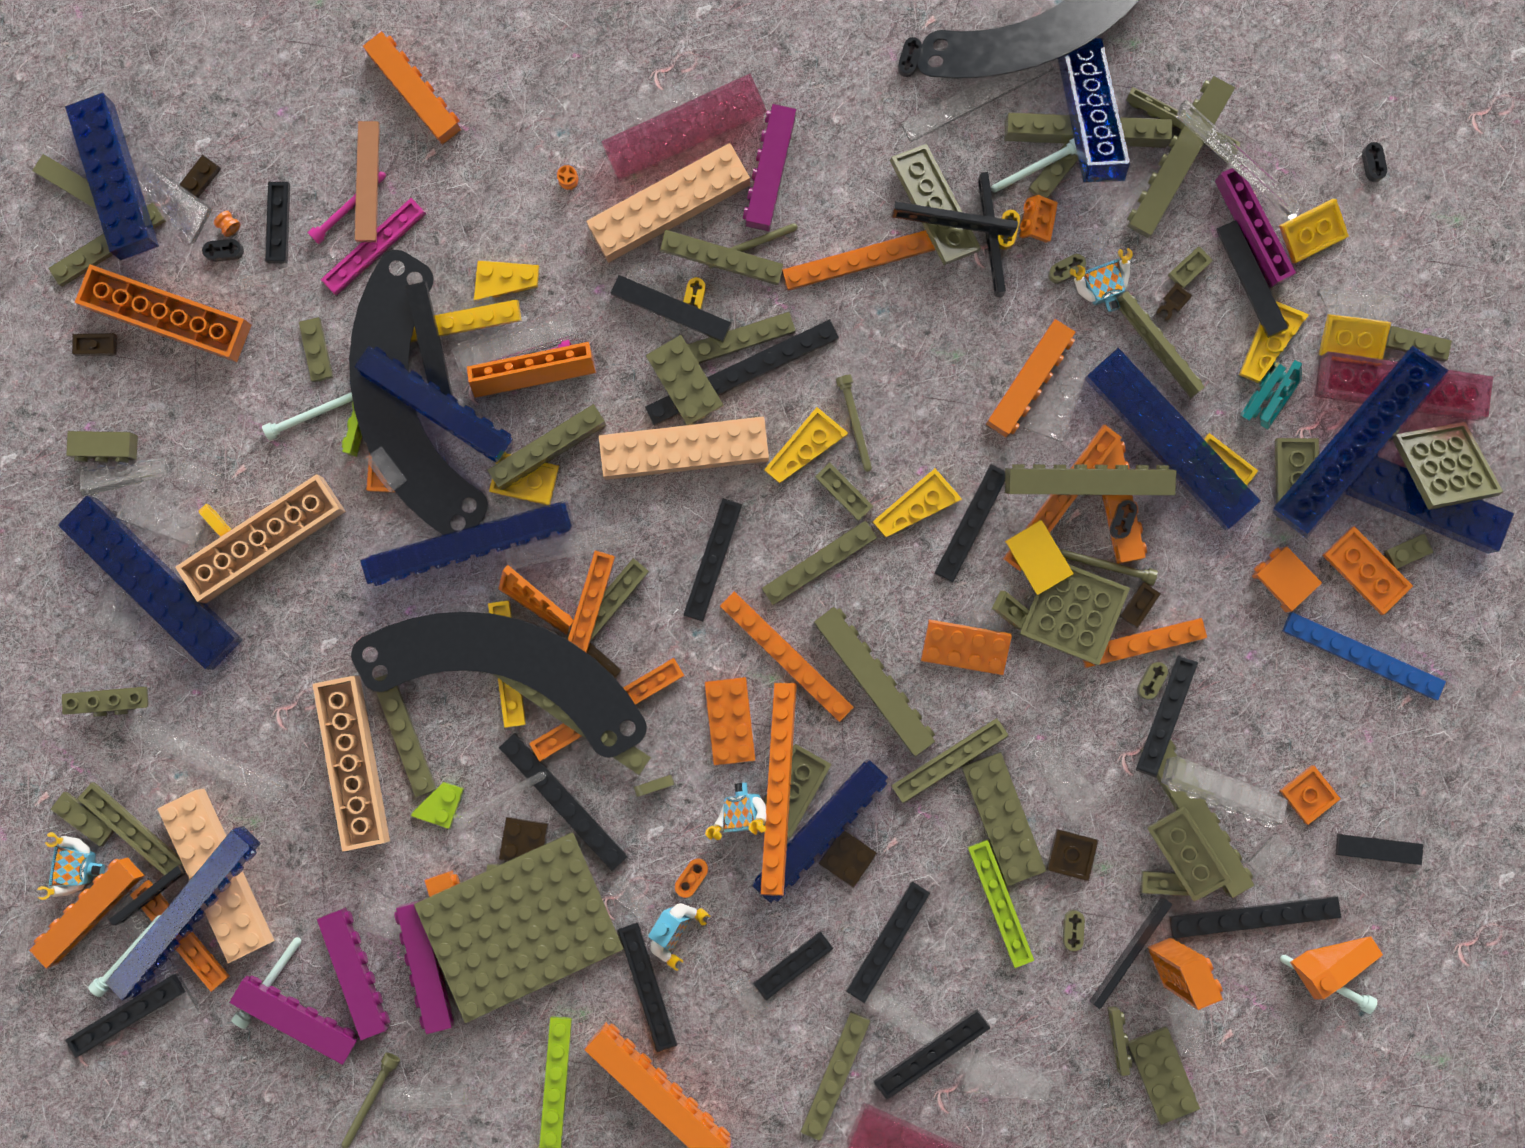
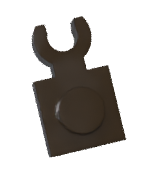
[1156,283,1193,321]

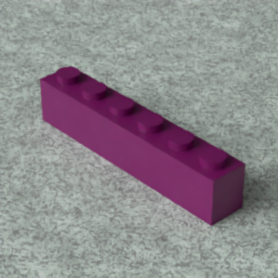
[743,104,796,232]
[1215,164,1296,288]
[394,899,455,1035]
[317,907,390,1040]
[229,976,359,1065]

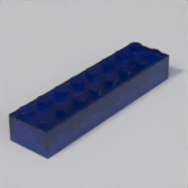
[1058,38,1130,183]
[65,93,159,261]
[354,346,513,463]
[1335,448,1514,554]
[752,759,888,904]

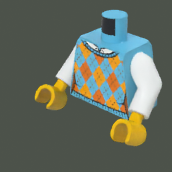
[1070,248,1133,312]
[705,783,767,840]
[37,832,105,900]
[648,903,711,971]

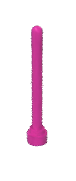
[307,171,386,245]

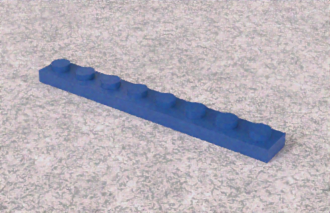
[1282,612,1446,700]

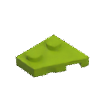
[411,782,464,829]

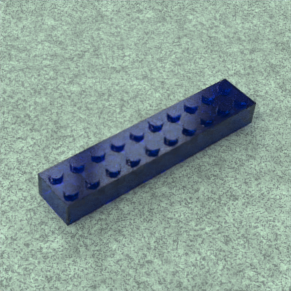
[1273,346,1449,539]
[1084,348,1261,530]
[58,495,243,670]
[360,500,574,586]

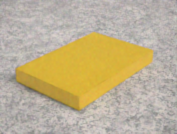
[1279,199,1349,263]
[1319,314,1391,363]
[1183,433,1258,503]
[489,452,559,506]
[1005,520,1074,595]

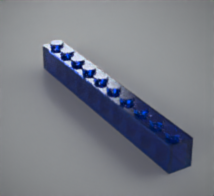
[105,826,261,1001]

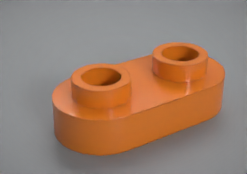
[675,858,708,898]

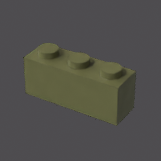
[66,431,138,463]

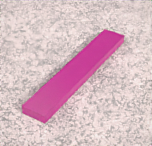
[321,198,426,296]

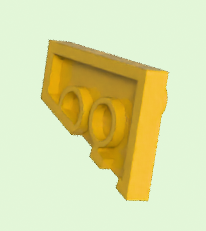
[474,261,540,302]

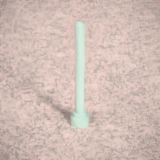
[991,137,1084,193]
[262,393,353,441]
[88,915,164,997]
[231,937,301,1029]
[1280,955,1377,1014]

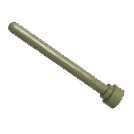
[708,223,798,269]
[835,374,872,472]
[1060,549,1158,586]
[341,1052,400,1148]

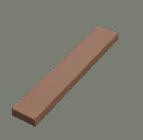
[355,121,380,243]

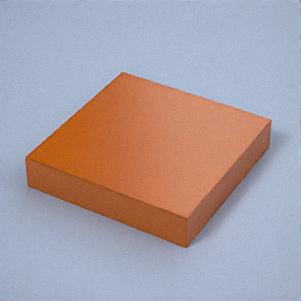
[1279,765,1341,825]

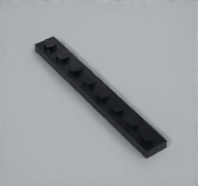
[499,733,628,871]
[1169,896,1341,938]

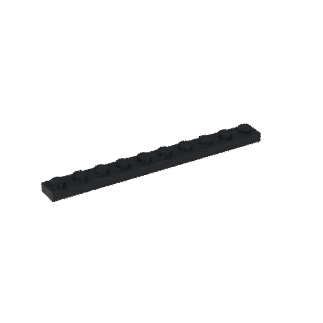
[645,319,839,426]

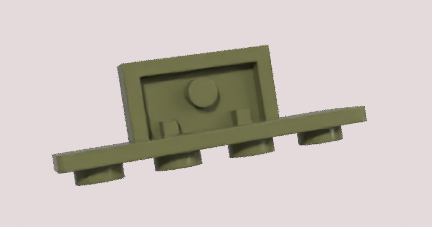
[62,687,148,717]

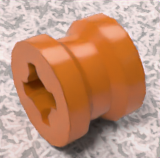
[557,165,579,190]
[213,211,241,237]

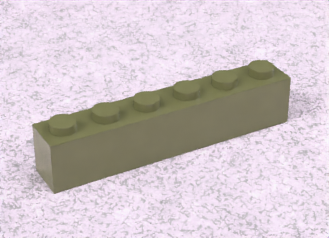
[487,404,606,490]

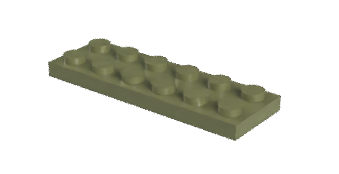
[890,144,981,265]
[961,752,1046,886]

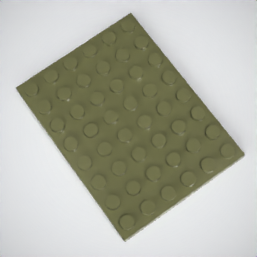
[414,832,624,1023]

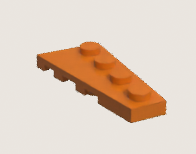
[498,565,574,635]

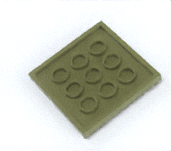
[1392,422,1503,510]
[1020,564,1130,666]

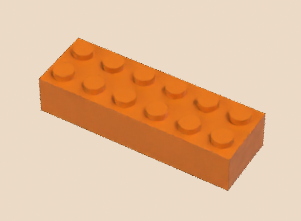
[1147,938,1223,1010]

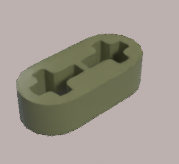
[1048,254,1086,284]
[1137,662,1168,699]
[634,774,674,797]
[1063,910,1085,952]

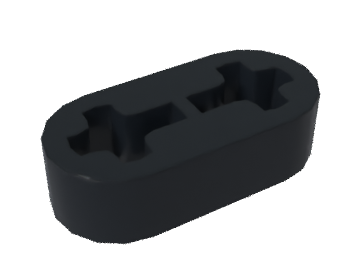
[898,37,922,77]
[1362,142,1387,182]
[202,239,244,262]
[1110,500,1137,539]

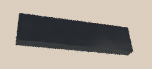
[265,182,290,263]
[1335,834,1424,865]
[109,864,186,926]
[753,931,833,1001]

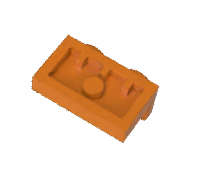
[1019,195,1058,243]

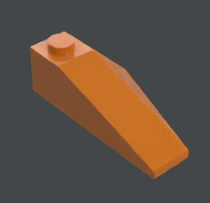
[1290,936,1383,999]

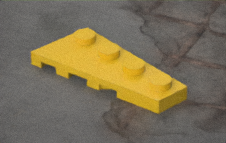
[1239,301,1309,383]
[764,407,848,484]
[872,468,962,538]

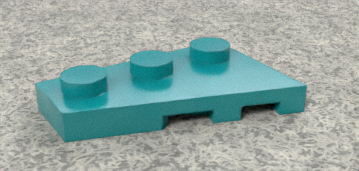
[1259,360,1302,430]
[1240,362,1286,421]

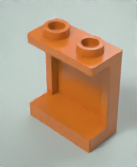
[1252,546,1322,612]

